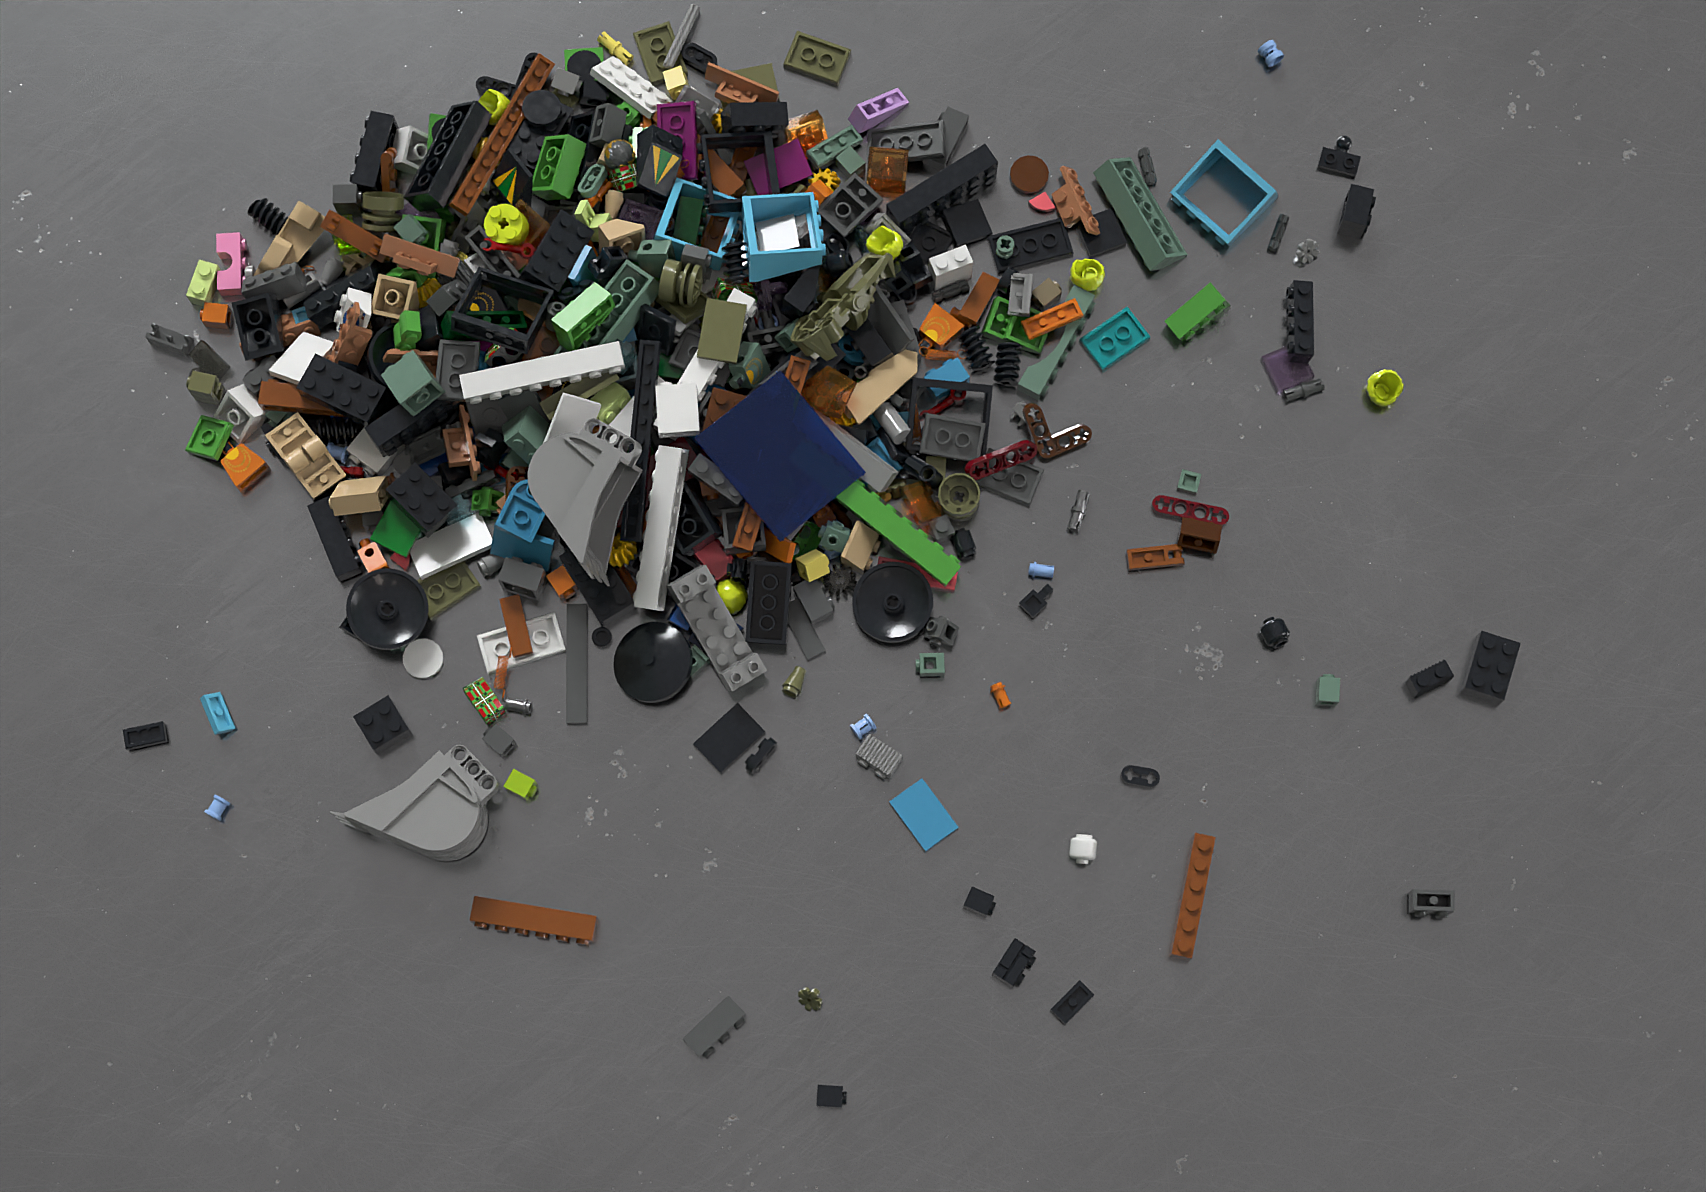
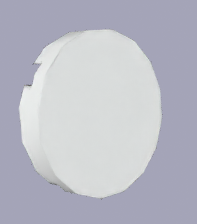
[403,638,444,679]

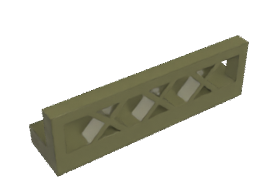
[539,372,619,421]

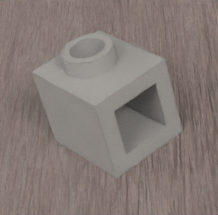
[551,68,582,97]

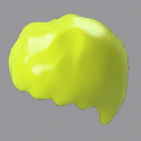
[478,89,510,126]
[866,226,903,260]
[1070,258,1105,292]
[1366,369,1404,407]
[715,579,748,615]

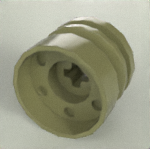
[362,191,404,233]
[659,259,703,307]
[938,473,980,520]

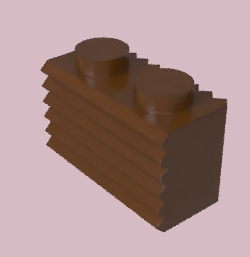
[1177,517,1222,554]

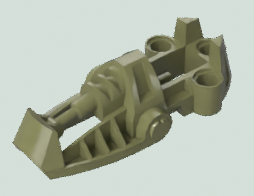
[790,252,896,361]

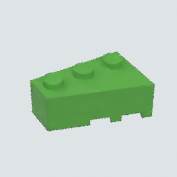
[551,282,615,352]
[1165,282,1230,341]

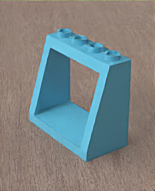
[1170,139,1279,247]
[654,177,742,271]
[741,192,826,282]

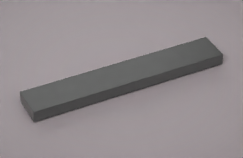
[566,604,587,724]

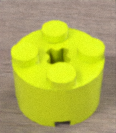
[484,204,529,245]

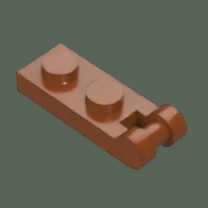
[380,147,398,193]
[1126,544,1185,571]

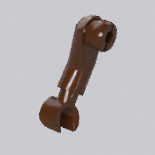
[829,502,852,534]

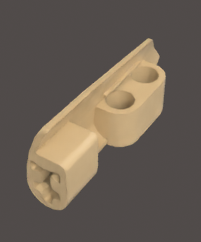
[254,201,325,276]
[835,349,917,425]

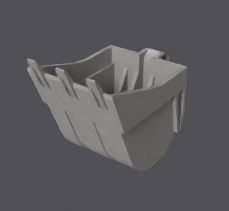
[528,418,643,586]
[330,745,499,861]

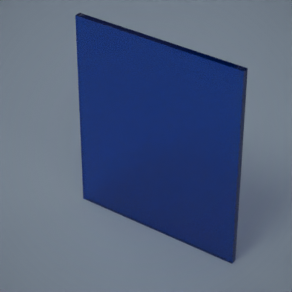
[694,370,866,542]

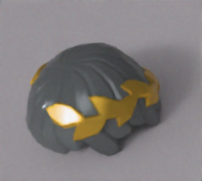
[604,139,636,170]

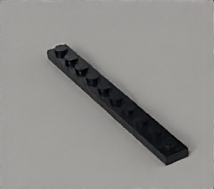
[620,340,661,543]

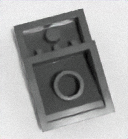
[817,173,883,237]

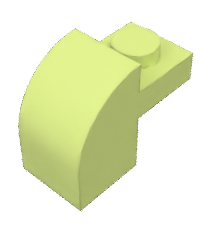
[575,200,613,242]

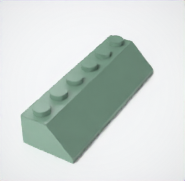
[1093,157,1188,271]
[553,259,660,355]

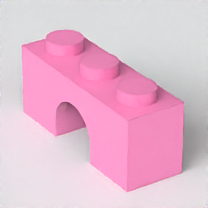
[216,232,247,296]

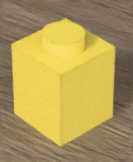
[663,65,689,101]
[795,549,830,582]

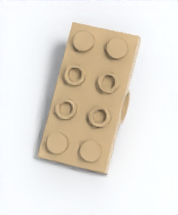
[265,412,347,500]

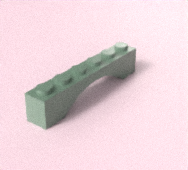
[1017,285,1096,400]

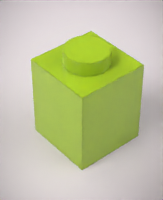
[503,769,538,801]

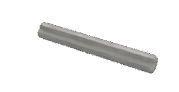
[663,4,700,69]

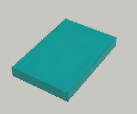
[1079,307,1151,372]

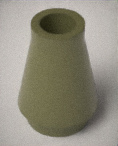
[782,666,806,698]

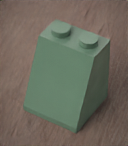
[381,350,446,416]
[502,405,550,464]

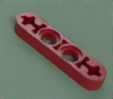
[965,440,1037,480]
[1151,495,1229,527]

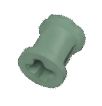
[996,236,1014,259]

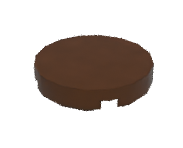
[1010,155,1049,194]

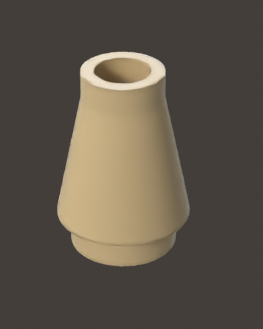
[605,190,624,220]

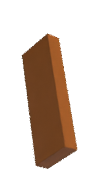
[958,272,1000,326]
[499,594,533,658]

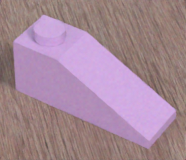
[848,88,909,134]

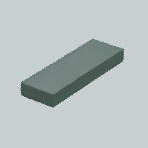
[806,125,863,169]

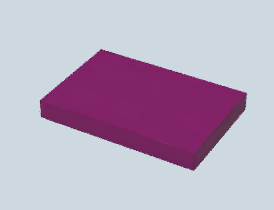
[744,139,813,195]

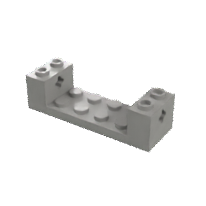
[666,565,767,692]

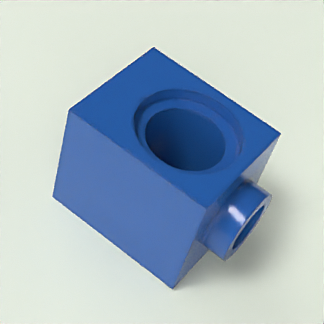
[667,604,690,630]

